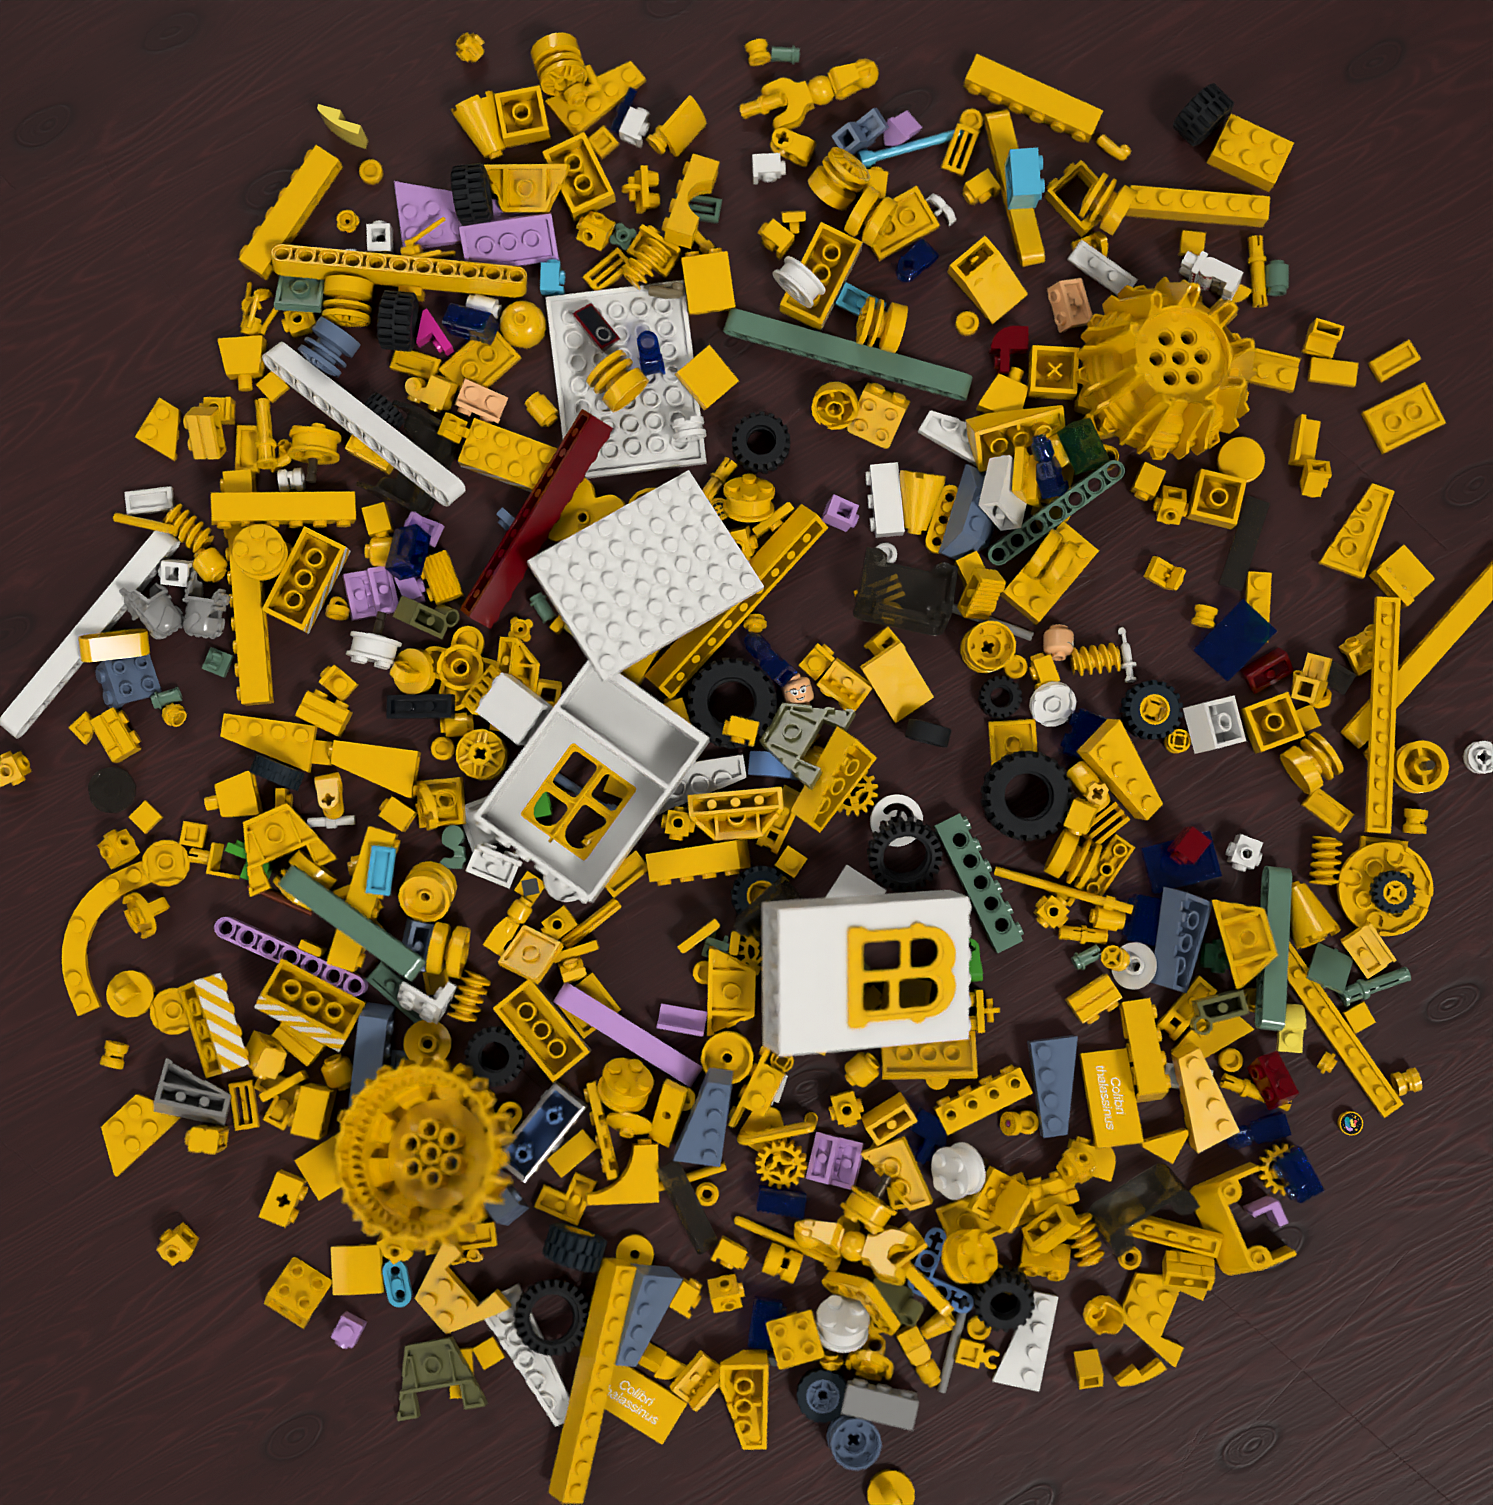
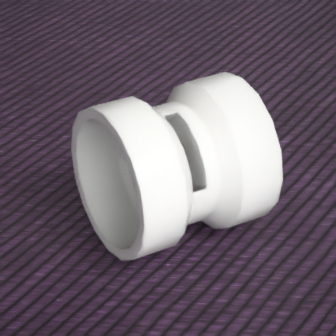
[277,467,305,492]

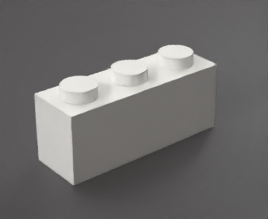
[865,462,905,538]

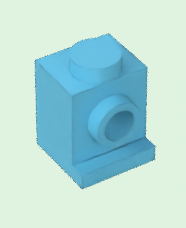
[540,259,565,296]

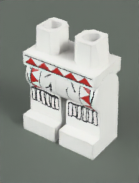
[1179,251,1244,300]

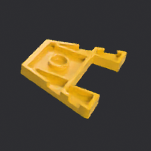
[243,803,337,897]
[414,1244,512,1334]
[1121,1272,1207,1367]

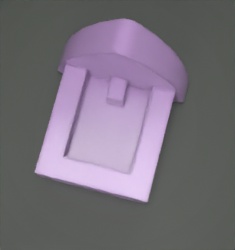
[884,111,922,146]

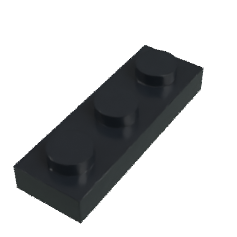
[386,694,455,719]

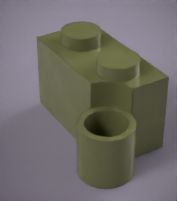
[392,595,459,639]
[1190,989,1249,1035]
[870,1275,924,1327]

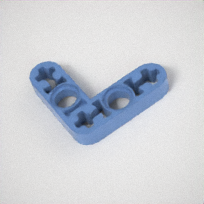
[908,1227,974,1313]

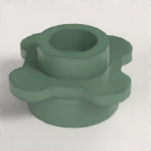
[609,223,636,250]

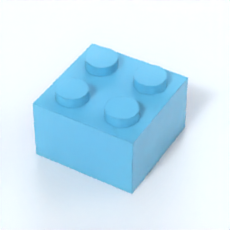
[1004,148,1045,210]

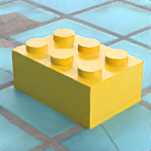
[1206,114,1294,192]
[542,132,616,222]

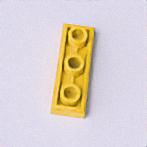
[1079,834,1136,905]
[648,1079,689,1148]

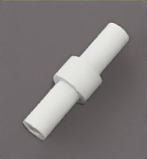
[307,815,356,829]

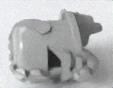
[182,571,230,639]
[119,583,185,639]

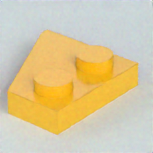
[135,398,181,461]

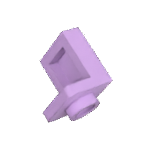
[402,511,445,547]

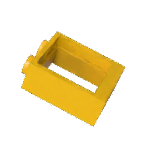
[1044,160,1103,238]

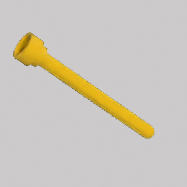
[734,1216,842,1272]

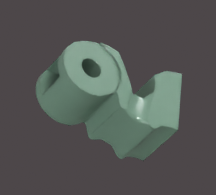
[440,825,468,869]

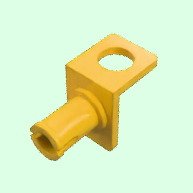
[188,842,240,879]

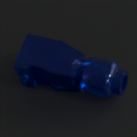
[1031,434,1070,499]
[744,632,798,687]
[1226,1111,1292,1149]

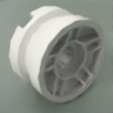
[672,416,706,443]
[1463,741,1493,774]

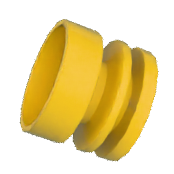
[530,32,588,96]
[808,147,870,211]
[1078,172,1138,236]
[321,275,374,327]
[856,296,908,353]
[586,349,649,413]
[960,621,1016,674]
[456,729,509,781]
[1280,732,1343,795]
[1044,828,1102,889]
[273,849,338,911]

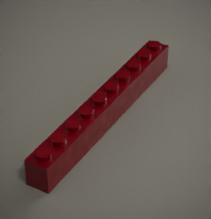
[460,409,613,629]

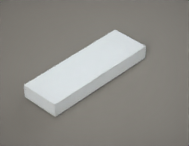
[1067,240,1138,296]

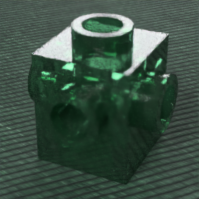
[1199,939,1231,973]

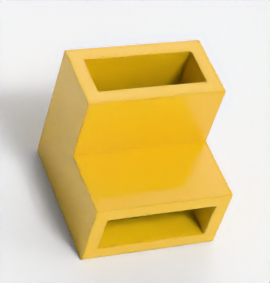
[1302,318,1345,359]

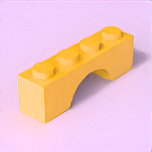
[662,154,720,249]

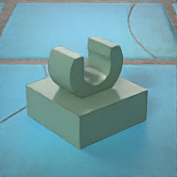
[202,647,234,678]
[701,932,730,958]

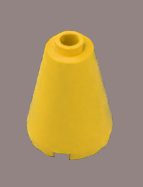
[451,91,505,160]
[899,470,946,535]
[1290,881,1341,949]

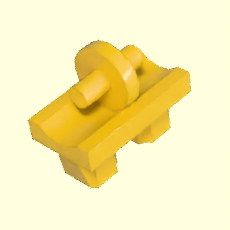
[622,165,660,213]
[969,989,1000,1033]

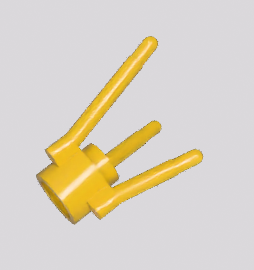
[400,217,455,258]
[240,282,278,336]

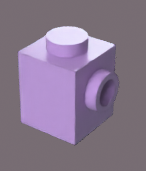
[331,1311,367,1349]

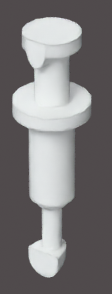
[1118,627,1137,683]

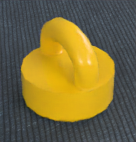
[325,596,350,620]

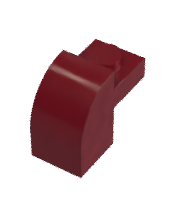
[989,326,1029,377]

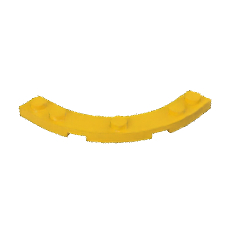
[62,861,152,1016]

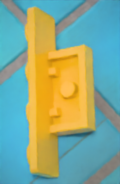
[728,1045,786,1128]

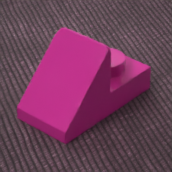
[416,308,455,357]

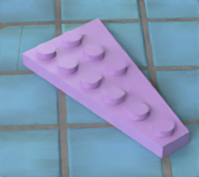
[394,181,539,249]

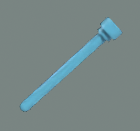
[857,130,964,169]

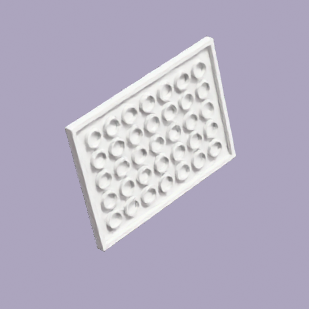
[546,280,707,479]
[527,470,764,682]

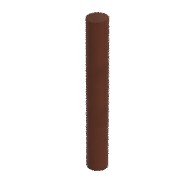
[246,883,314,917]

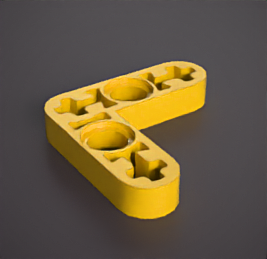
[822,1271,900,1335]

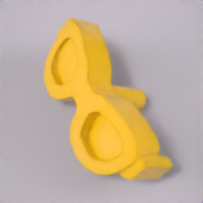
[242,288,273,316]
[451,1249,484,1265]

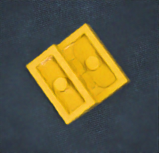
[659,95,707,157]
[1012,447,1044,508]
[331,1244,384,1295]

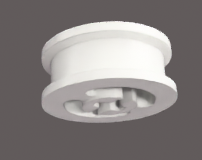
[772,256,826,308]
[870,795,923,846]

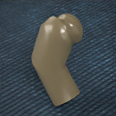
[648,282,684,299]

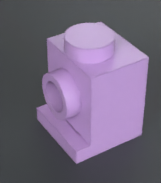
[821,494,859,532]
[394,568,426,604]

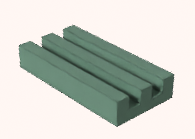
[675,193,722,224]

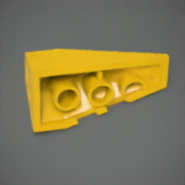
[966,405,1066,472]
[720,1350,768,1450]

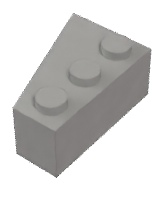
[154,1058,231,1126]
[842,1378,919,1431]

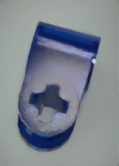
[896,238,940,283]
[637,331,666,377]

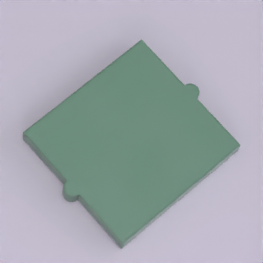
[1306,943,1354,994]

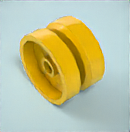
[844,186,898,247]
[1023,529,1080,590]
[398,861,457,923]
[426,922,471,979]
[701,1031,754,1084]

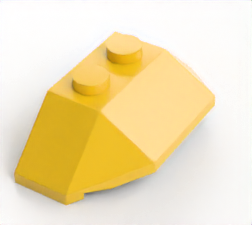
[489,637,540,731]
[687,787,784,842]

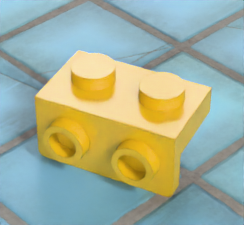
[627,224,681,278]
[817,658,873,711]
[1018,1236,1071,1281]
[669,1350,720,1412]

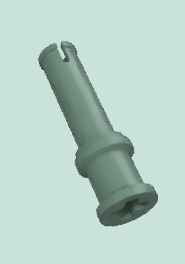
[1338,966,1411,1007]

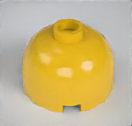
[500,301,546,349]
[811,382,858,430]

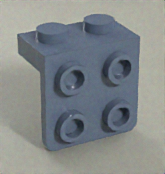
[95,654,161,709]

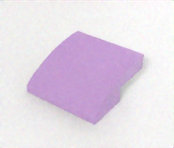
[342,566,398,621]
[806,1132,866,1190]

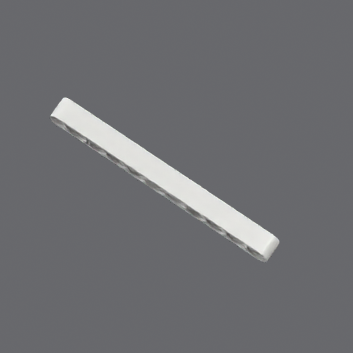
[262,342,465,507]
[0,531,180,739]

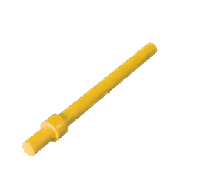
[994,866,1134,914]

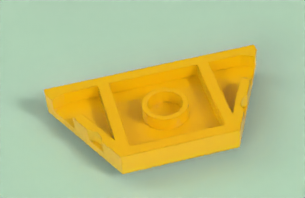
[484,164,570,213]
[1212,900,1278,989]
[707,946,756,1036]
[101,1094,182,1177]

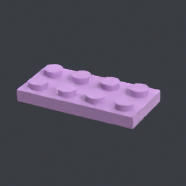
[459,212,559,266]

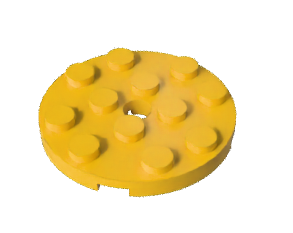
[1337,842,1433,936]

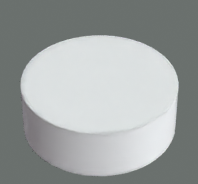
[873,543,897,567]

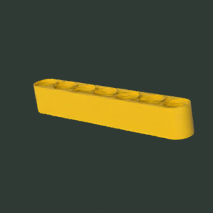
[984,109,1045,267]

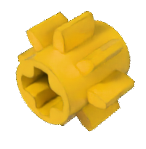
[456,33,484,62]

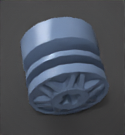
[297,316,361,378]
[826,1414,881,1470]

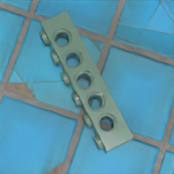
[933,814,1024,953]

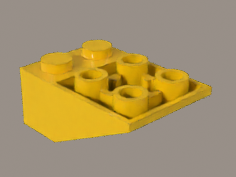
[947,236,1028,325]

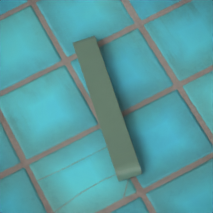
[987,460,1125,565]
[278,865,427,981]
[1255,866,1292,1031]

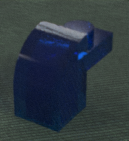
[909,1107,947,1165]

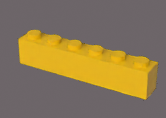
[963,54,1103,143]
[238,145,343,280]
[1125,185,1270,227]
[210,492,356,529]
[326,826,401,972]

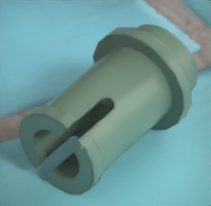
[771,45,800,64]
[529,592,556,624]
[150,686,183,710]
[1071,944,1102,970]

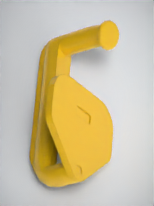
[737,1107,818,1154]

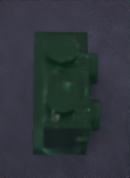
[1057,418,1110,475]

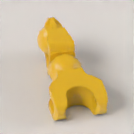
[761,58,879,130]
[794,1219,917,1285]

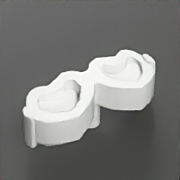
[926,194,956,226]

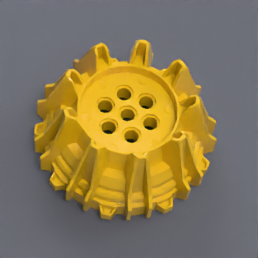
[1075,277,1258,460]
[332,1056,516,1250]

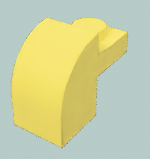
[1276,1003,1306,1053]

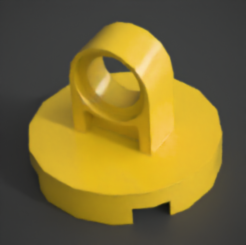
[389,648,436,695]
[413,783,457,831]
[122,892,170,939]
[106,970,155,1018]
[845,1334,894,1381]
[867,1469,915,1505]

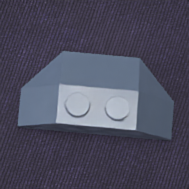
[939,464,995,560]

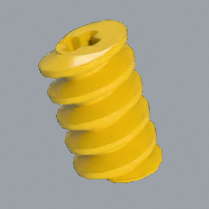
[621,237,672,291]
[162,503,214,553]
[1070,643,1121,676]
[1309,836,1343,886]
[447,970,491,1022]
[1068,1213,1105,1267]

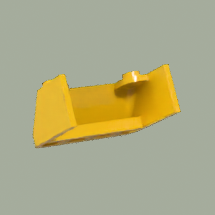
[1189,1162,1297,1275]

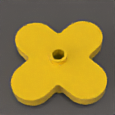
[548,478,625,542]
[424,626,497,711]

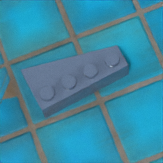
[1151,887,1213,993]
[349,1002,396,1107]
[1027,1035,1078,1138]
[673,1067,733,1167]
[615,1264,683,1367]

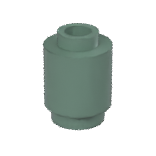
[1265,260,1289,296]

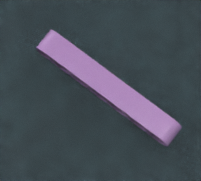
[214,917,368,996]
[553,982,703,1088]

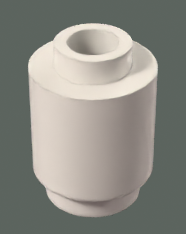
[465,294,502,322]

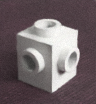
[1226,834,1263,872]

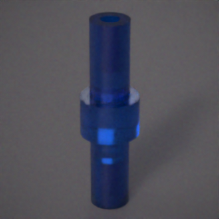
[609,87,638,134]

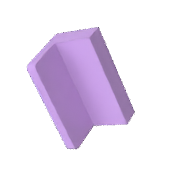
[656,1003,707,1036]
[1243,1195,1288,1227]

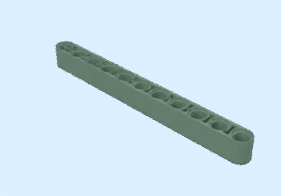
[723,308,973,401]

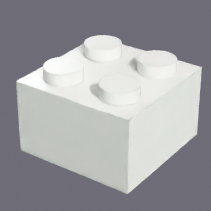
[1183,695,1246,754]

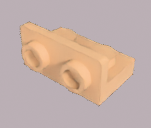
[1047,278,1092,332]
[454,379,508,424]

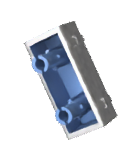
[502,1080,588,1183]

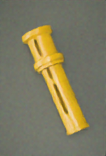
[255,398,278,469]

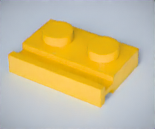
[1247,348,1301,393]
[1340,921,1396,979]

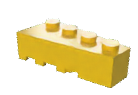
[1119,998,1171,1103]

